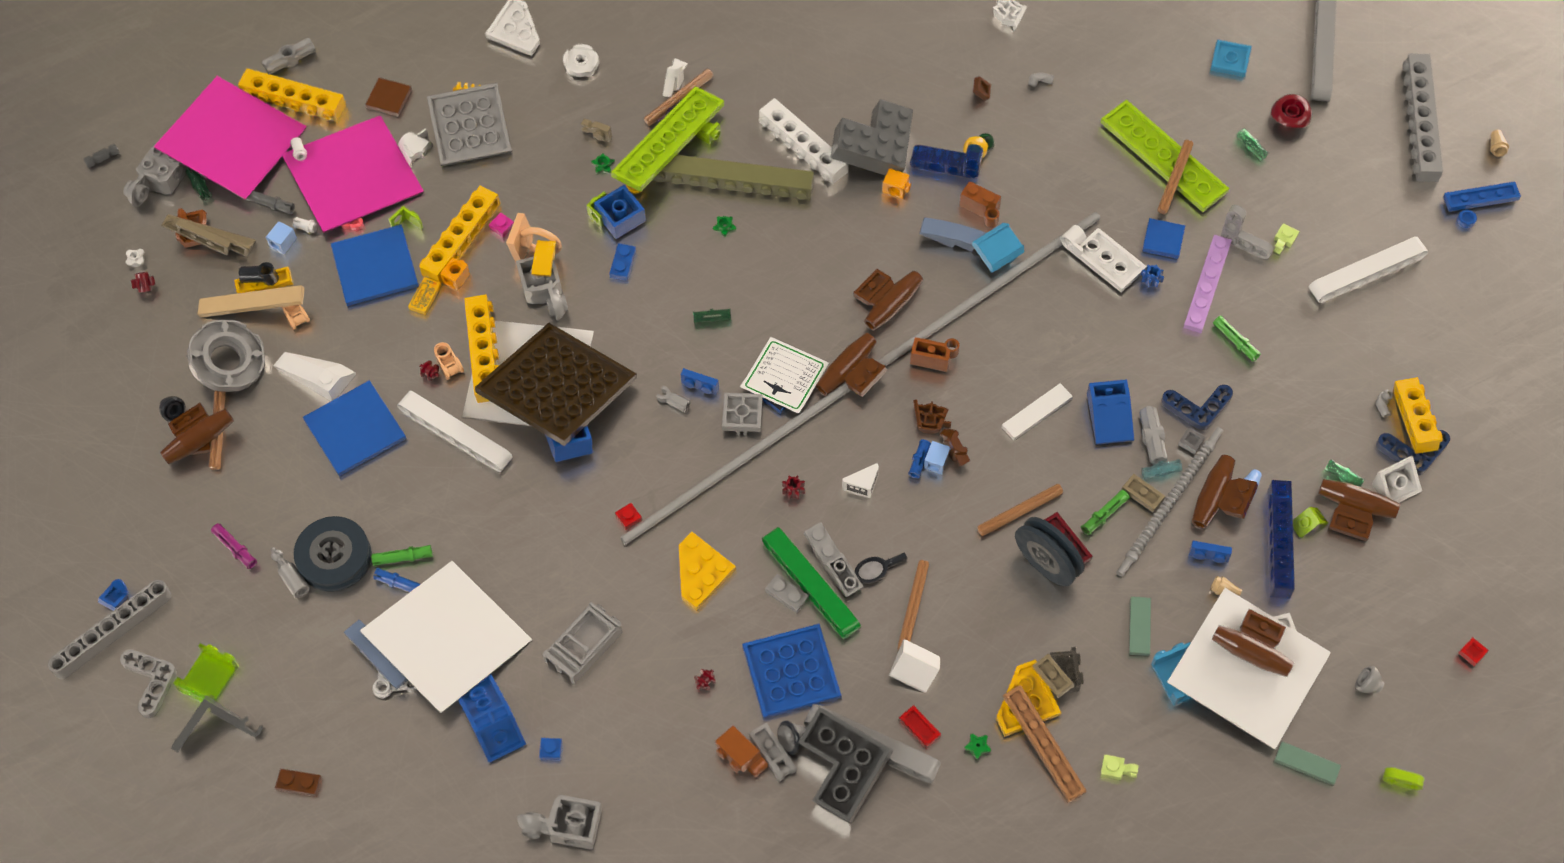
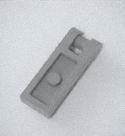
[749,723,797,782]

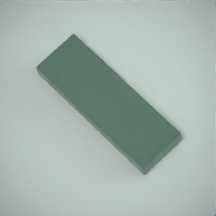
[1129,596,1151,656]
[1274,741,1341,786]

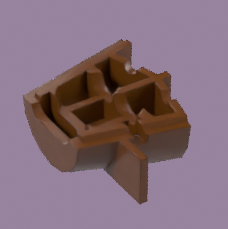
[913,399,952,434]
[939,428,970,466]

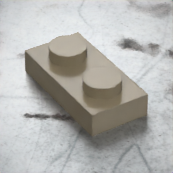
[1122,474,1165,512]
[1032,654,1074,698]

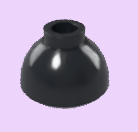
[159,396,186,422]

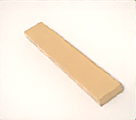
[197,285,305,318]

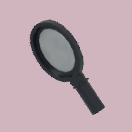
[854,552,907,584]

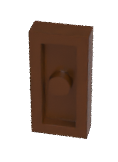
[275,768,322,797]

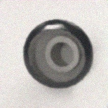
[777,720,807,755]

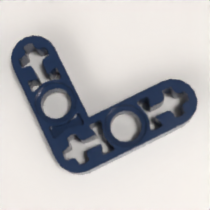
[1161,384,1233,430]
[1376,430,1450,476]

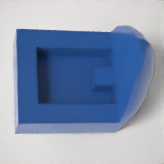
[98,579,128,611]

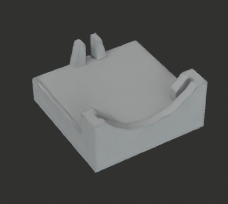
[722,393,763,435]

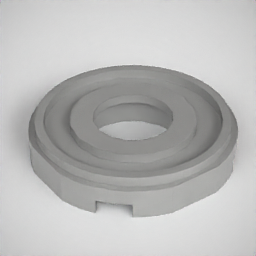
[188,320,265,392]

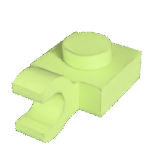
[1273,223,1300,255]
[1101,754,1139,780]

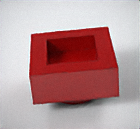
[615,503,642,530]
[1458,637,1489,667]

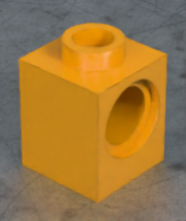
[882,168,911,199]
[440,257,470,291]

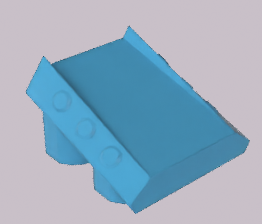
[972,223,1024,272]

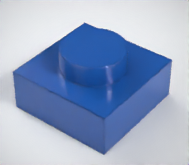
[539,738,562,761]

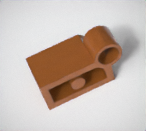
[959,181,1001,228]
[910,337,960,372]
[715,726,769,778]

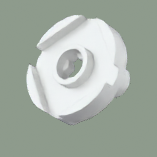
[563,44,599,77]

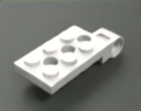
[1060,225,1147,293]

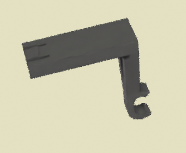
[171,695,263,753]

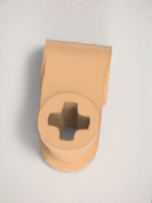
[282,305,310,330]
[434,342,464,380]

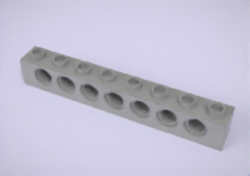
[1403,54,1443,182]

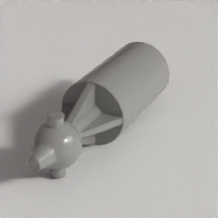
[271,547,310,598]

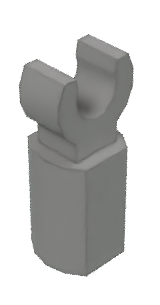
[656,386,691,413]

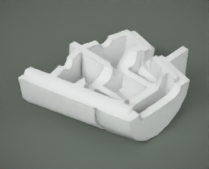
[993,0,1027,31]
[663,58,688,97]
[398,128,433,168]

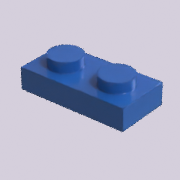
[609,243,636,281]
[680,368,719,395]
[1189,540,1232,563]

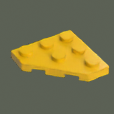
[679,532,736,611]
[996,659,1061,737]

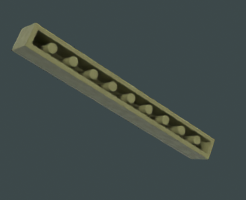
[653,155,814,200]

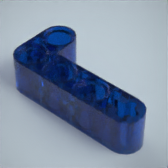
[910,144,983,179]

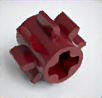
[131,272,155,293]
[782,475,805,500]

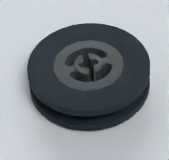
[293,516,372,591]
[1015,517,1084,586]

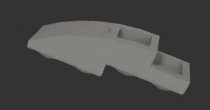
[803,522,863,597]

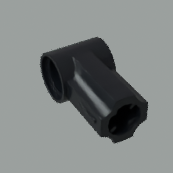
[238,262,279,286]

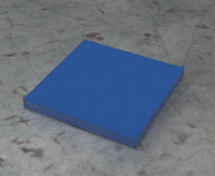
[331,224,419,306]
[303,380,407,477]
[742,623,842,719]

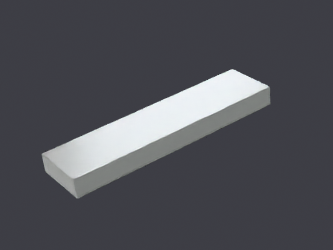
[1001,383,1073,441]

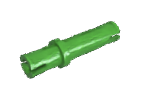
[1213,315,1261,362]
[1081,490,1130,536]
[371,545,433,566]

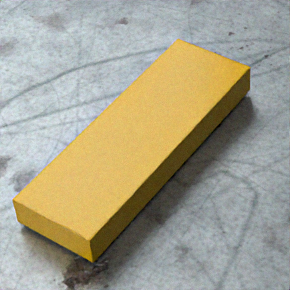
[234,266,293,294]

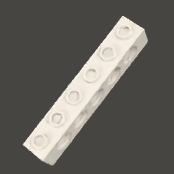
[759,98,848,184]

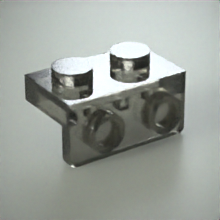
[1050,647,1084,693]

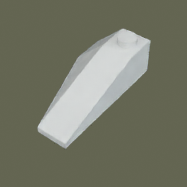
[273,352,356,401]

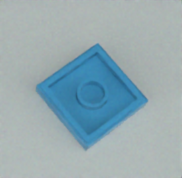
[1210,39,1252,77]

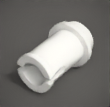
[290,138,307,161]
[293,217,318,234]

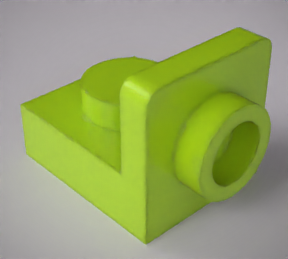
[695,122,721,145]

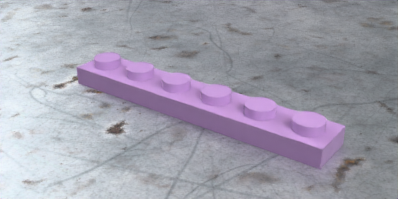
[1183,235,1232,333]

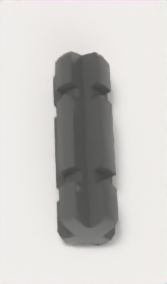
[84,144,119,167]

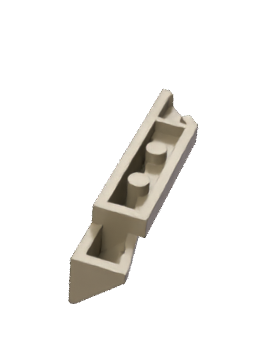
[161,215,256,257]

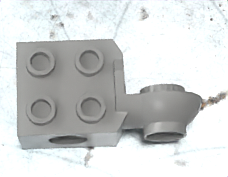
[124,143,190,207]
[516,256,568,321]
[517,795,602,850]

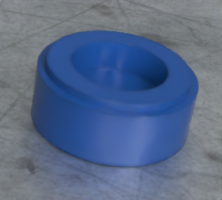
[1457,210,1477,228]

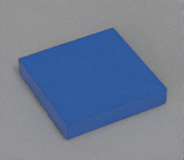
[1142,218,1186,259]

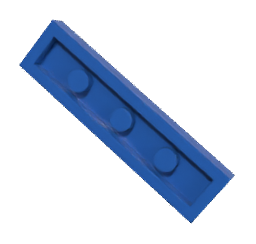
[1443,181,1521,212]

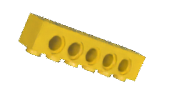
[238,68,346,121]
[419,186,500,283]
[464,294,499,403]

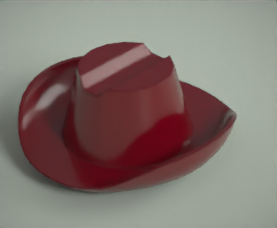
[1271,94,1312,128]

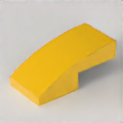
[531,240,556,277]

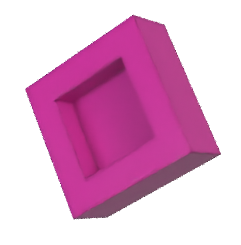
[489,213,514,237]

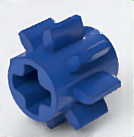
[1141,264,1164,288]

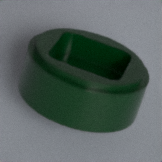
[979,133,995,152]

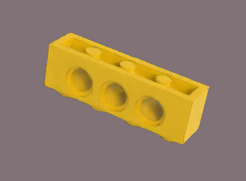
[1393,377,1442,454]

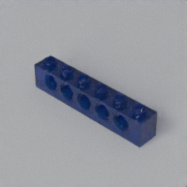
[1268,480,1295,599]

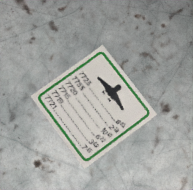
[740,337,829,413]

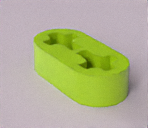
[1383,767,1424,790]

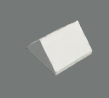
[1372,456,1422,503]
[889,639,940,693]

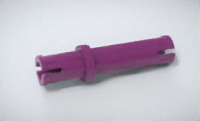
[211,523,257,569]

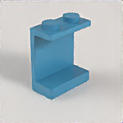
[1151,642,1192,706]

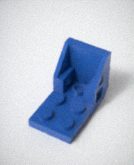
[458,674,526,763]

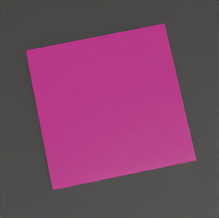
[154,76,307,200]
[282,115,424,233]

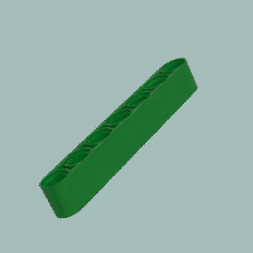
[762,527,861,639]

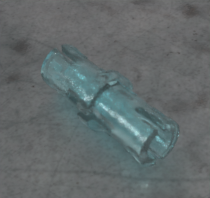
[1141,459,1183,480]

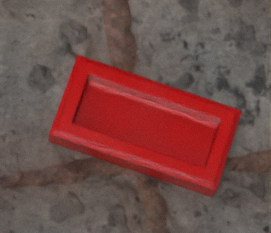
[898,705,941,749]

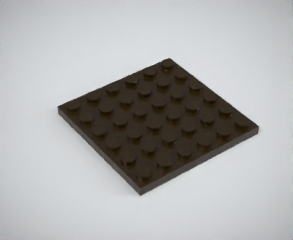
[475,322,637,446]

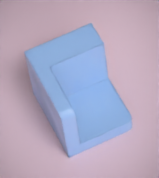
[266,222,297,254]
[924,441,950,475]

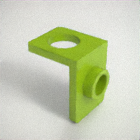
[586,191,607,227]
[389,206,423,230]
[1290,507,1328,538]

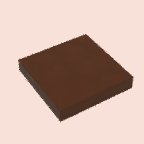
[365,78,412,117]

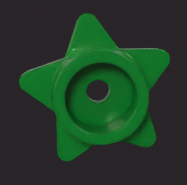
[591,154,615,173]
[713,216,736,236]
[964,734,991,759]

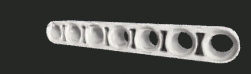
[1309,237,1428,303]
[397,391,513,472]

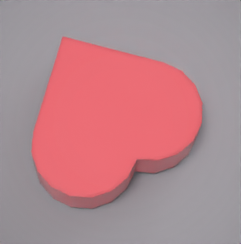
[341,218,364,231]

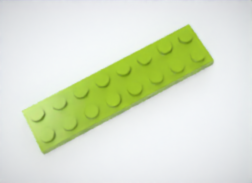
[611,86,724,192]
[1100,99,1230,212]

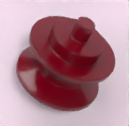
[419,360,440,381]
[694,669,716,690]

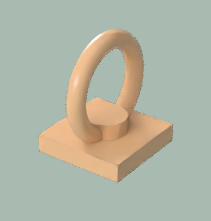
[506,213,562,263]

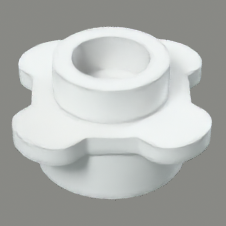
[126,249,144,267]

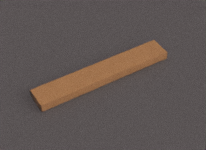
[1002,685,1087,803]

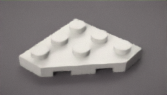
[485,0,540,56]

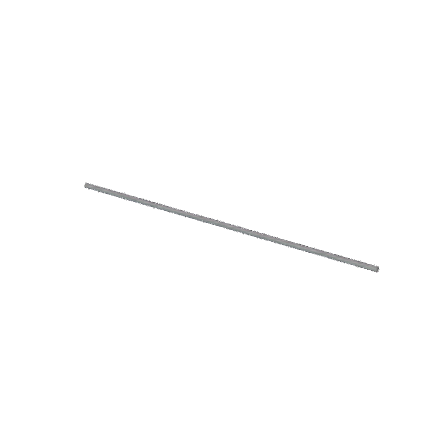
[620,212,1101,545]

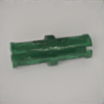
[1236,128,1269,161]
[186,169,212,200]
[693,308,731,323]
[1324,459,1365,487]

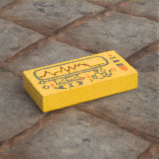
[408,277,442,315]

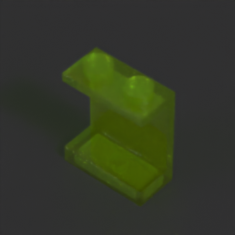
[173,643,238,702]

